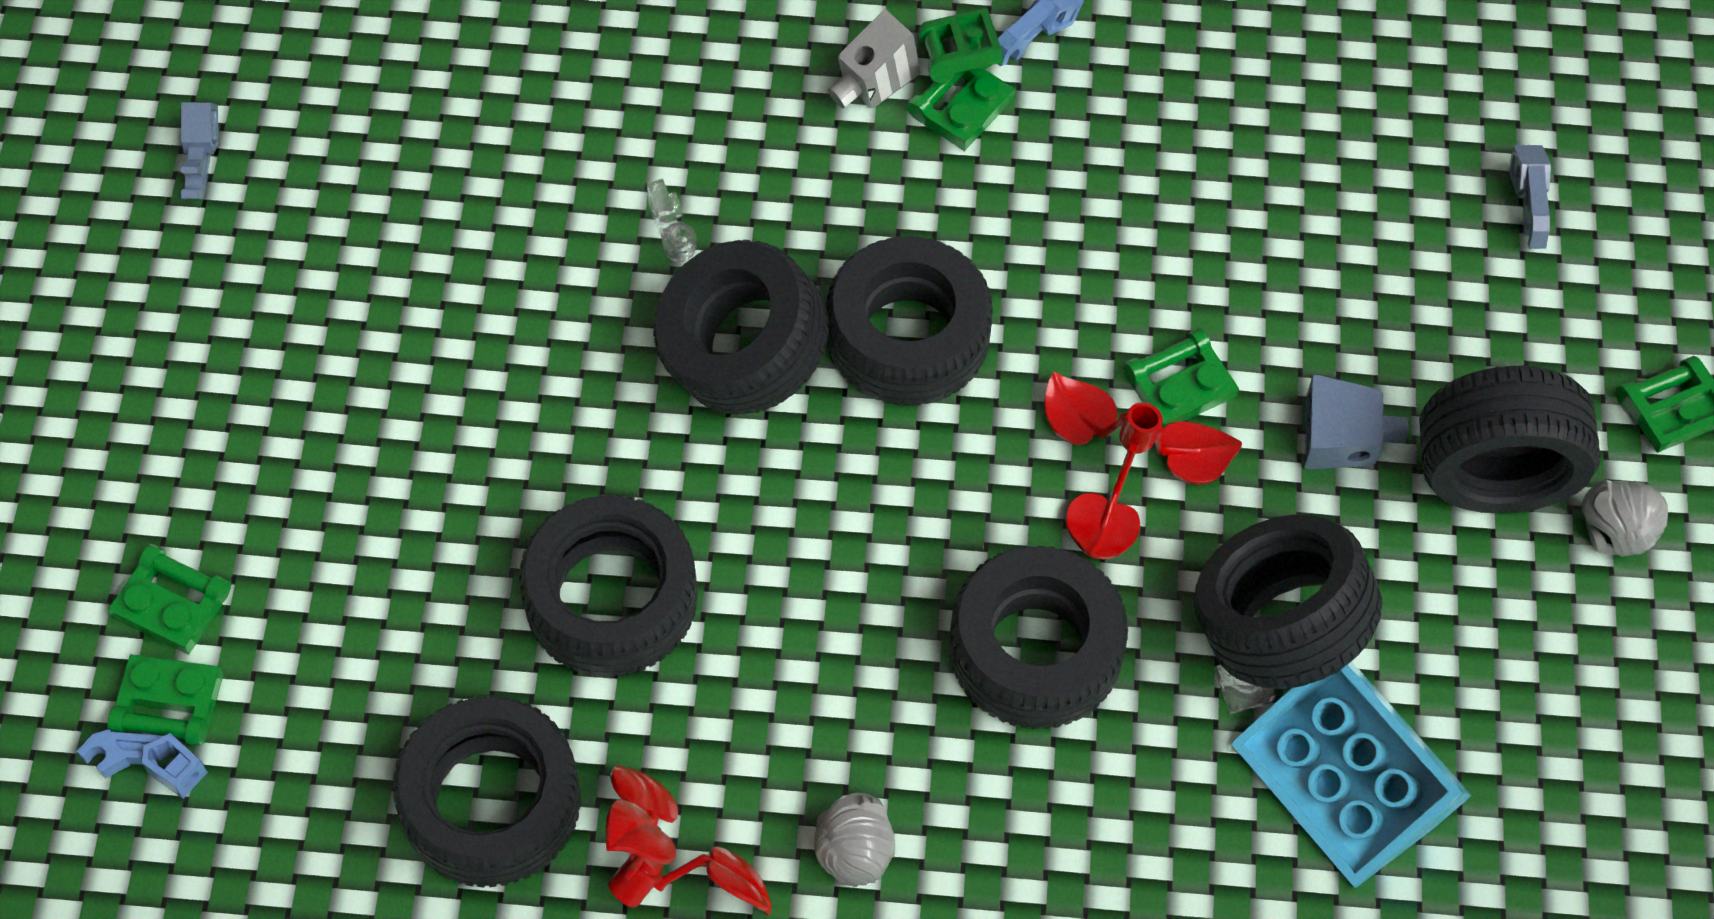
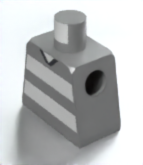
[828,9,921,109]

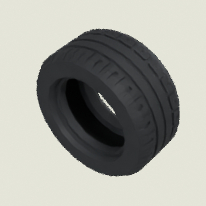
[1419,366,1601,514]
[519,494,698,677]
[1193,514,1383,689]
[393,695,581,888]

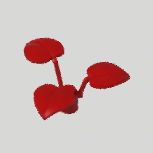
[1044,372,1242,559]
[605,765,772,916]

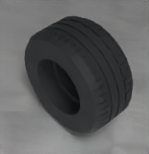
[826,236,993,406]
[653,239,829,415]
[949,545,1128,729]

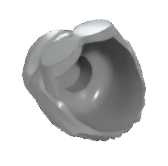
[1582,480,1668,557]
[814,793,895,887]

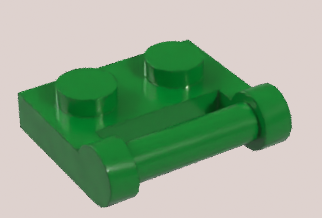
[918,8,1003,83]
[906,69,1015,152]
[1123,328,1239,428]
[1616,356,1714,453]
[108,544,231,655]
[107,654,224,746]

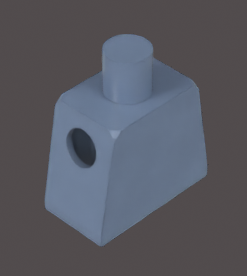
[1304,375,1408,469]

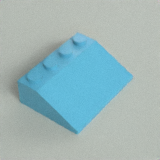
[1231,661,1472,888]

